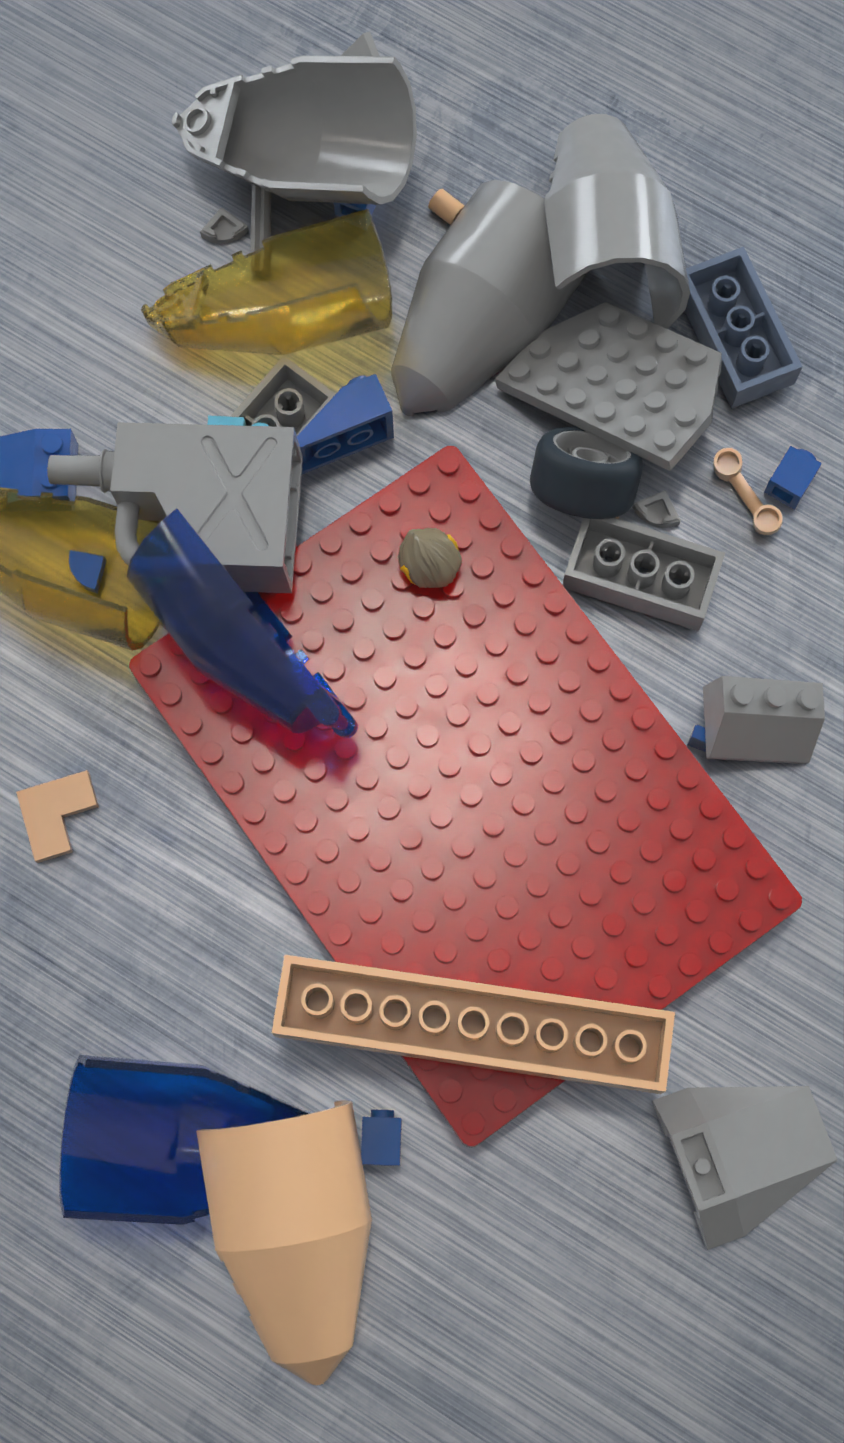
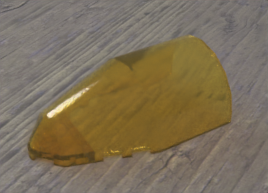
[141,209,392,355]
[0,487,184,651]

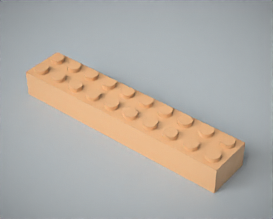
[272,955,675,1094]

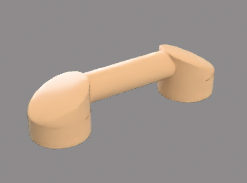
[714,448,783,535]

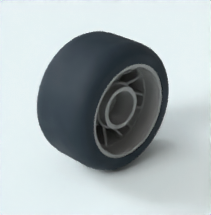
[530,427,643,519]

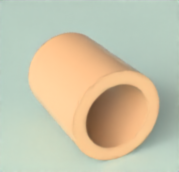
[428,189,465,225]

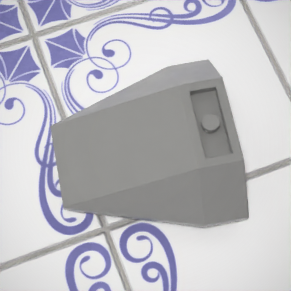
[652,1086,838,1250]

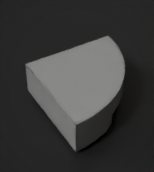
[200,207,249,244]
[632,490,681,528]

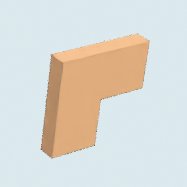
[16,770,99,863]

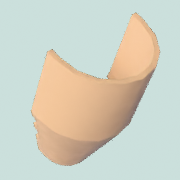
[196,1100,372,1385]

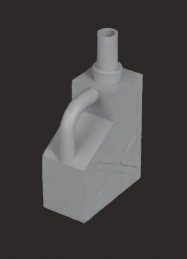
[47,422,303,593]

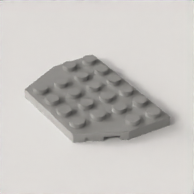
[495,302,722,471]

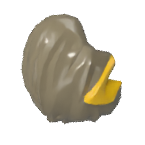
[398,528,462,588]

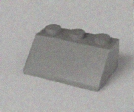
[703,676,825,764]

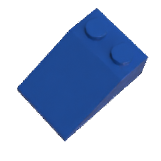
[297,374,394,475]
[0,429,79,511]

